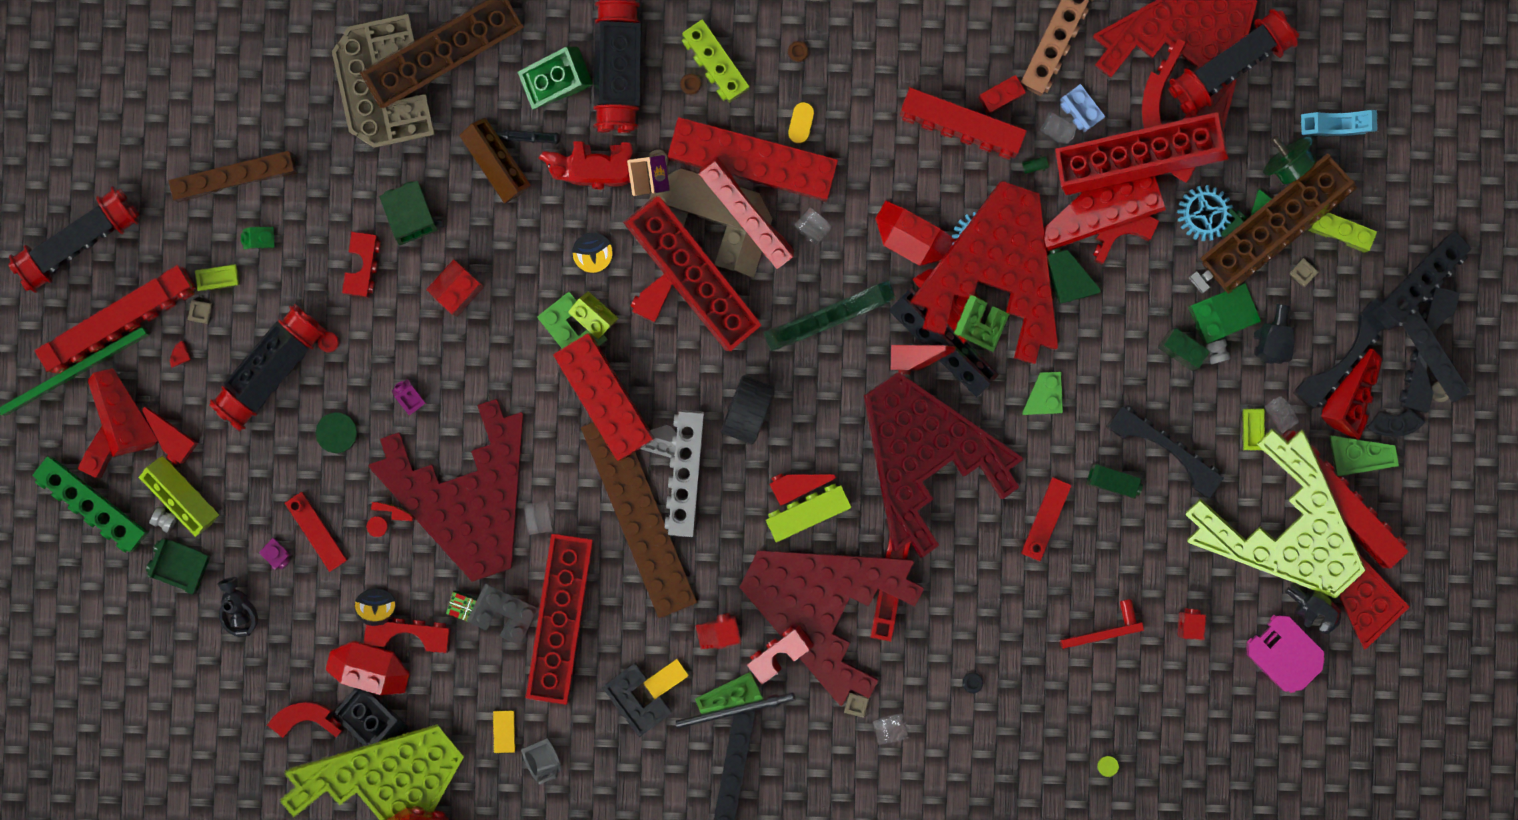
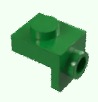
[241,227,274,250]

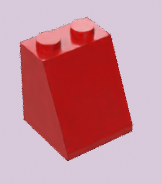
[426,259,484,317]

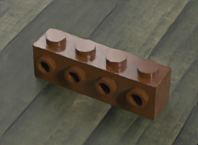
[459,117,531,204]

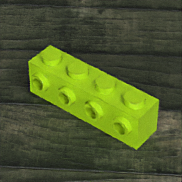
[681,19,749,103]
[139,455,219,537]
[766,484,851,542]

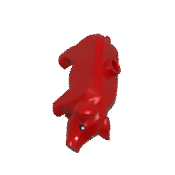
[538,141,632,190]

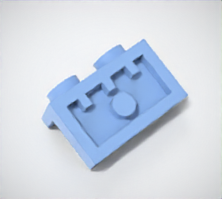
[1060,84,1105,132]

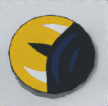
[572,233,613,274]
[354,589,396,626]

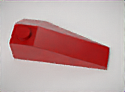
[1321,348,1382,440]

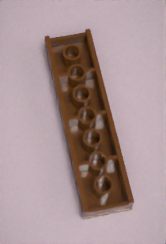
[359,0,524,108]
[1200,153,1357,294]

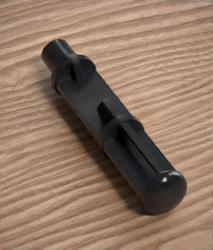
[496,129,559,145]

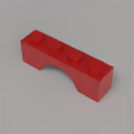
[364,618,451,653]

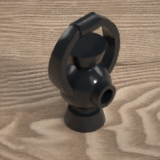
[217,577,258,638]

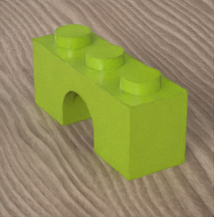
[1308,212,1377,253]

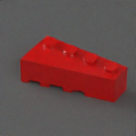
[87,368,158,457]
[695,613,741,649]

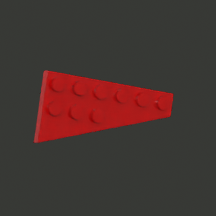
[1338,554,1409,650]

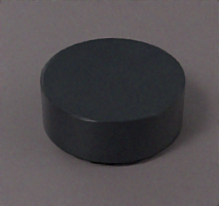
[962,672,983,693]

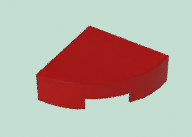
[170,341,192,368]

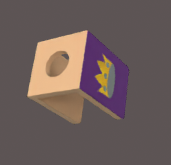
[627,155,670,196]

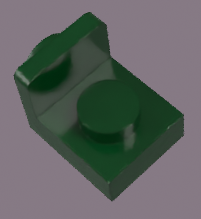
[1220,208,1247,238]

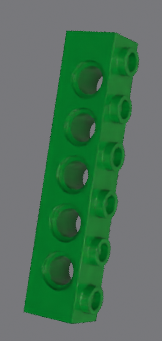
[32,456,149,553]

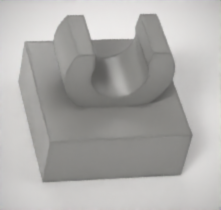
[1188,270,1214,293]

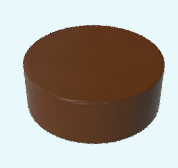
[788,41,808,62]
[680,74,701,95]

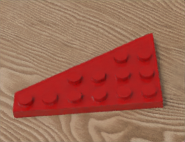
[1044,176,1166,251]

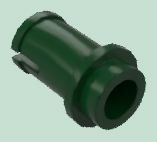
[1022,155,1049,175]

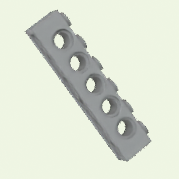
[665,409,704,537]

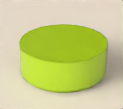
[1097,756,1119,777]

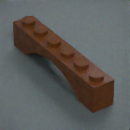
[168,151,297,202]

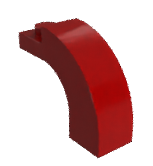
[1093,216,1159,265]
[267,701,344,738]

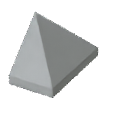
[641,425,683,458]

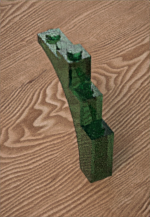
[763,280,897,352]

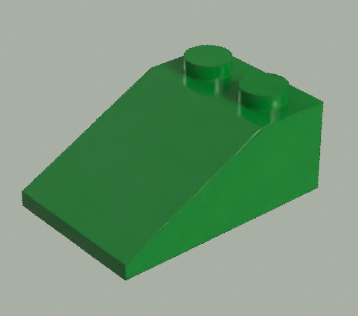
[518,46,593,110]
[1188,284,1261,345]

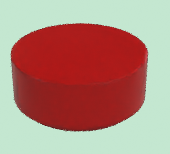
[318,332,339,353]
[366,516,388,537]

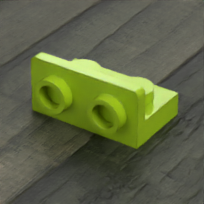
[568,291,619,339]

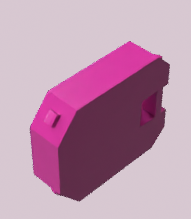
[1246,615,1325,693]

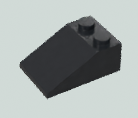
[333,688,409,746]

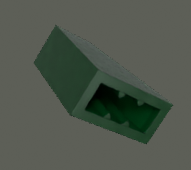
[1047,248,1100,304]
[1086,464,1143,499]

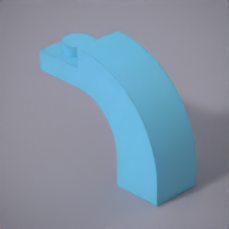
[1301,110,1377,136]

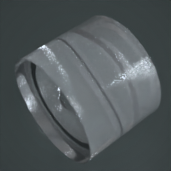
[794,207,832,246]
[524,501,553,535]
[873,714,908,744]

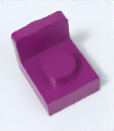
[392,379,425,415]
[259,538,291,570]

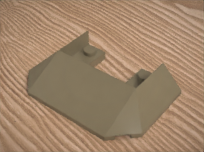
[332,14,435,148]
[636,168,772,278]

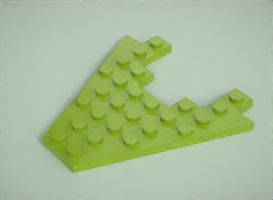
[280,724,464,820]

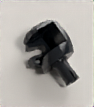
[1253,304,1296,364]
[1285,582,1341,634]

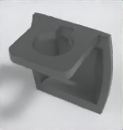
[521,738,561,785]

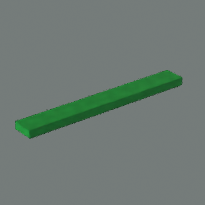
[0,327,150,416]

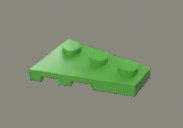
[1329,436,1399,476]
[695,672,763,714]

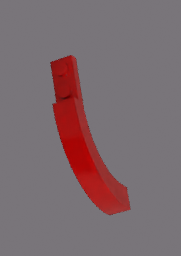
[1142,38,1196,183]

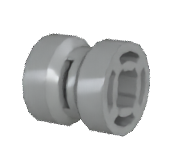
[1205,339,1231,364]
[149,506,177,533]

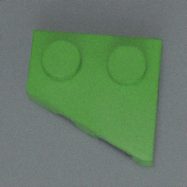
[1022,372,1063,415]

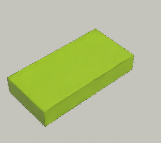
[195,264,240,291]
[1243,409,1265,450]

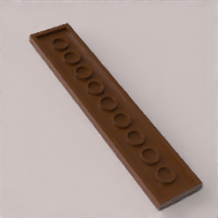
[581,422,697,618]

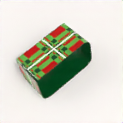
[446,590,478,622]

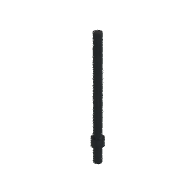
[676,692,795,729]

